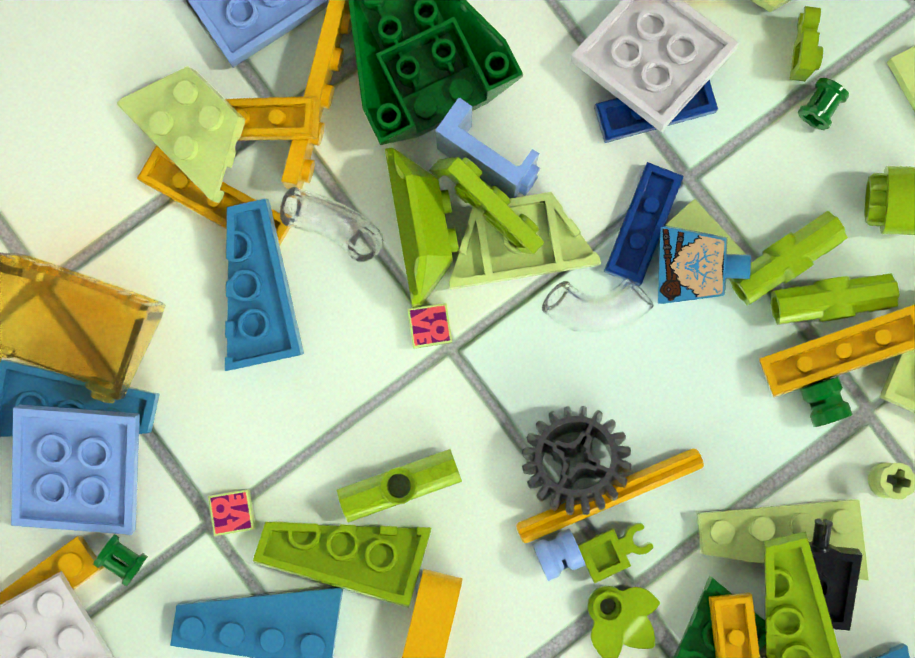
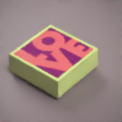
[408,303,452,349]
[208,489,256,536]

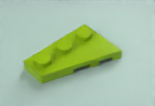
[429,157,545,254]

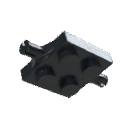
[809,518,863,631]

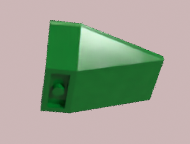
[348,0,524,145]

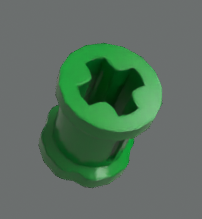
[798,78,849,130]
[93,534,148,587]

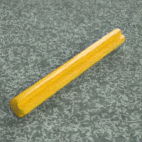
[516,448,704,543]

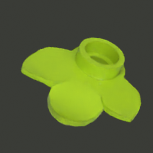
[587,586,660,658]

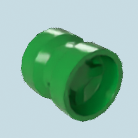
[800,376,853,427]

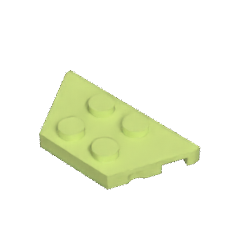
[117,66,246,203]
[449,192,601,290]

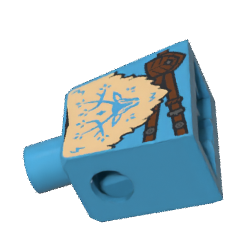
[658,226,751,304]

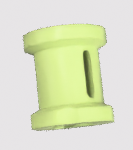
[868,463,915,499]

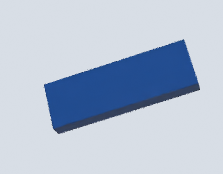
[594,80,719,143]
[604,162,684,286]

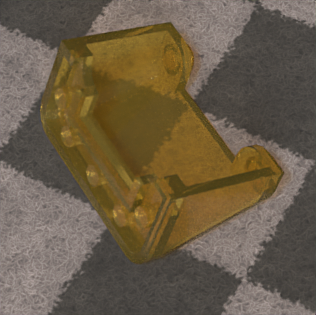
[0,252,166,403]

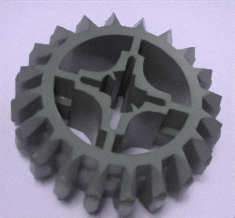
[522,406,632,515]

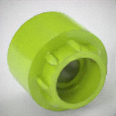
[864,166,915,235]

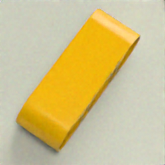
[402,569,463,658]

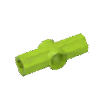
[728,210,848,306]
[770,273,900,325]
[336,449,462,523]

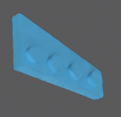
[0,359,160,437]

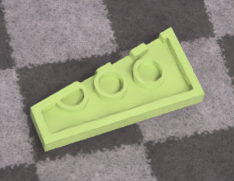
[697,499,869,581]

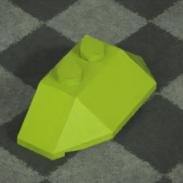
[385,147,459,308]

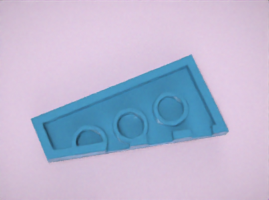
[225,198,304,371]
[170,587,343,658]

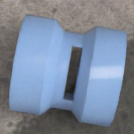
[532,528,585,581]

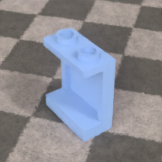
[435,98,541,199]

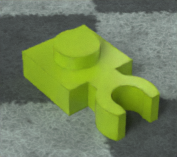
[790,6,823,82]
[577,523,654,583]

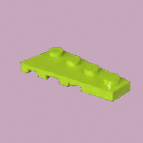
[764,531,841,658]

